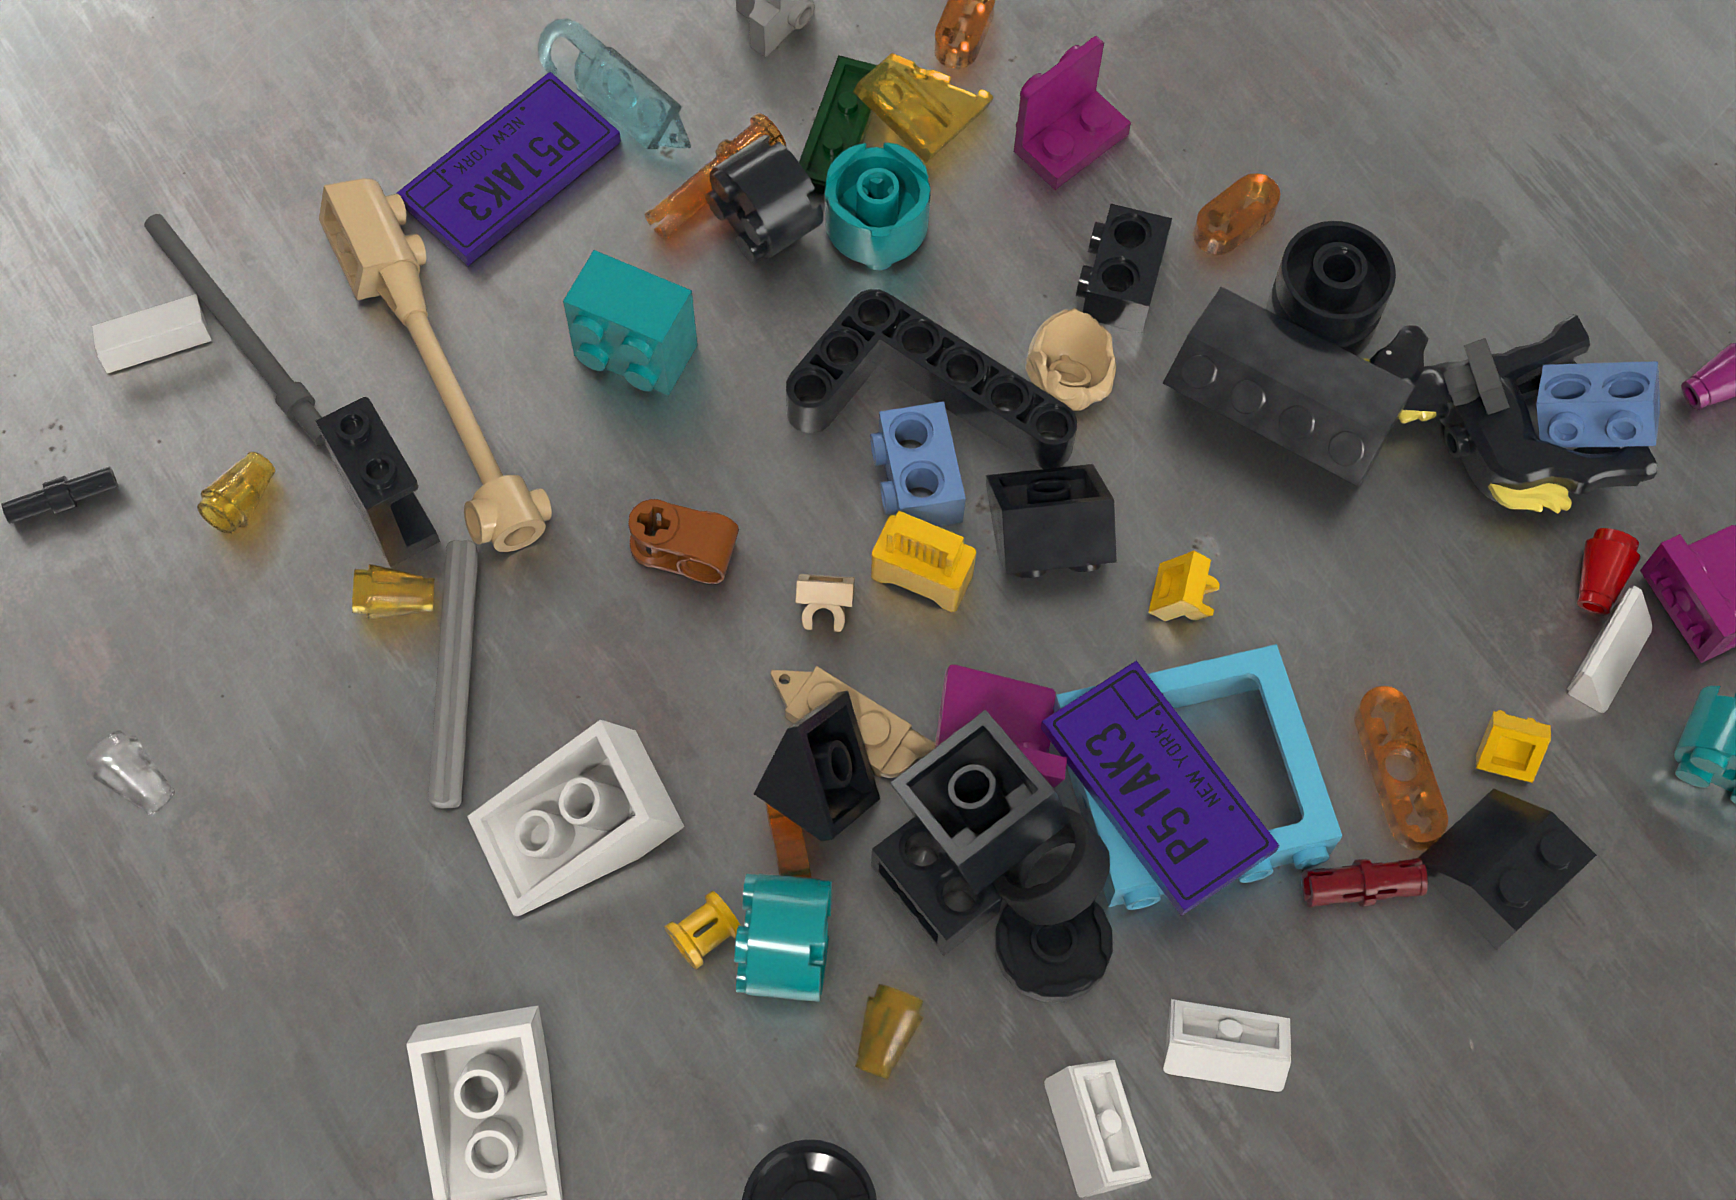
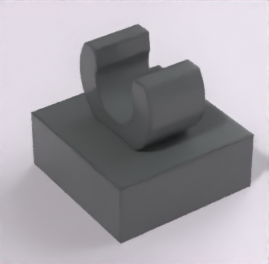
[1443,338,1510,415]

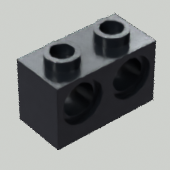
[1076,204,1172,333]
[871,817,1002,956]

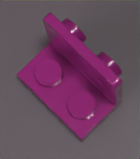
[1013,36,1131,190]
[1640,525,1736,663]
[934,664,1067,788]

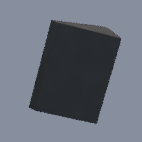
[754,690,880,841]

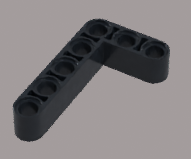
[786,289,1077,469]

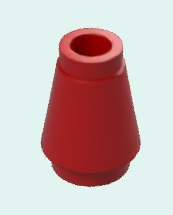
[1577,528,1641,615]

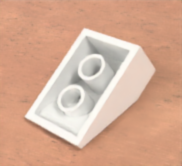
[467,719,684,916]
[406,1005,563,1200]

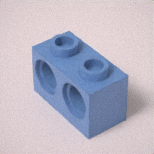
[1536,361,1661,447]
[870,401,966,526]

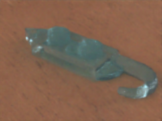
[538,18,691,149]

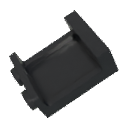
[316,397,440,567]

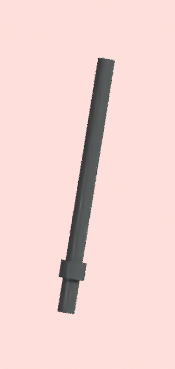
[144,214,325,446]

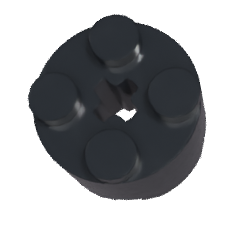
[705,135,824,262]

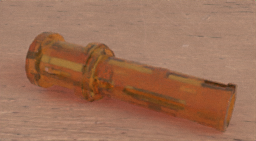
[644,113,786,239]

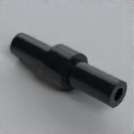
[1,466,118,524]

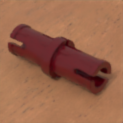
[1302,858,1428,907]

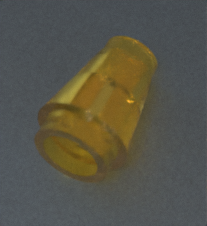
[197,452,275,534]
[352,564,435,620]
[854,984,924,1080]

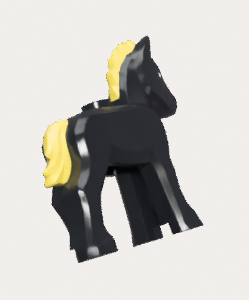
[1362,314,1657,514]

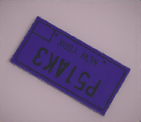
[396,72,621,266]
[1040,660,1280,916]

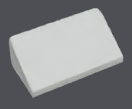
[92,294,212,374]
[1567,586,1652,713]
[1163,999,1291,1092]
[1044,1060,1152,1198]

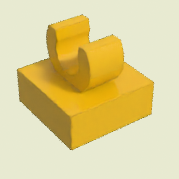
[1148,550,1220,621]
[1476,710,1551,783]

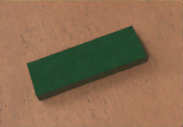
[799,55,887,196]

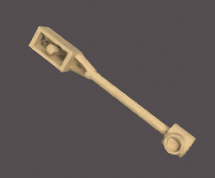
[319,178,552,552]

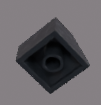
[986,464,1117,578]
[890,710,1071,895]
[1418,788,1597,950]

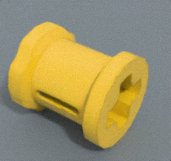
[664,891,741,970]

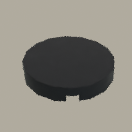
[995,883,1113,1002]

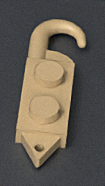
[771,666,935,778]

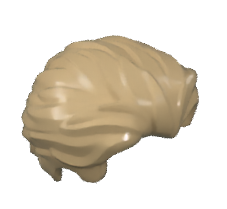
[1025,308,1116,411]

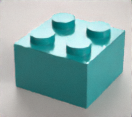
[563,250,698,396]

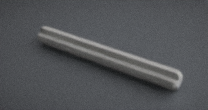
[428,540,478,809]

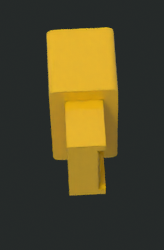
[871,510,976,612]

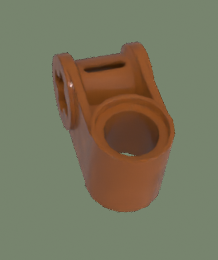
[628,499,739,584]

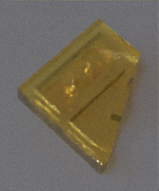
[853,53,994,163]

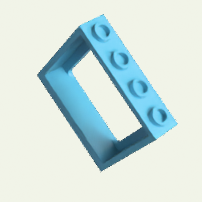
[1053,644,1342,910]

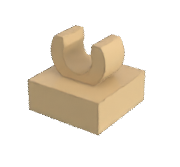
[795,574,855,632]

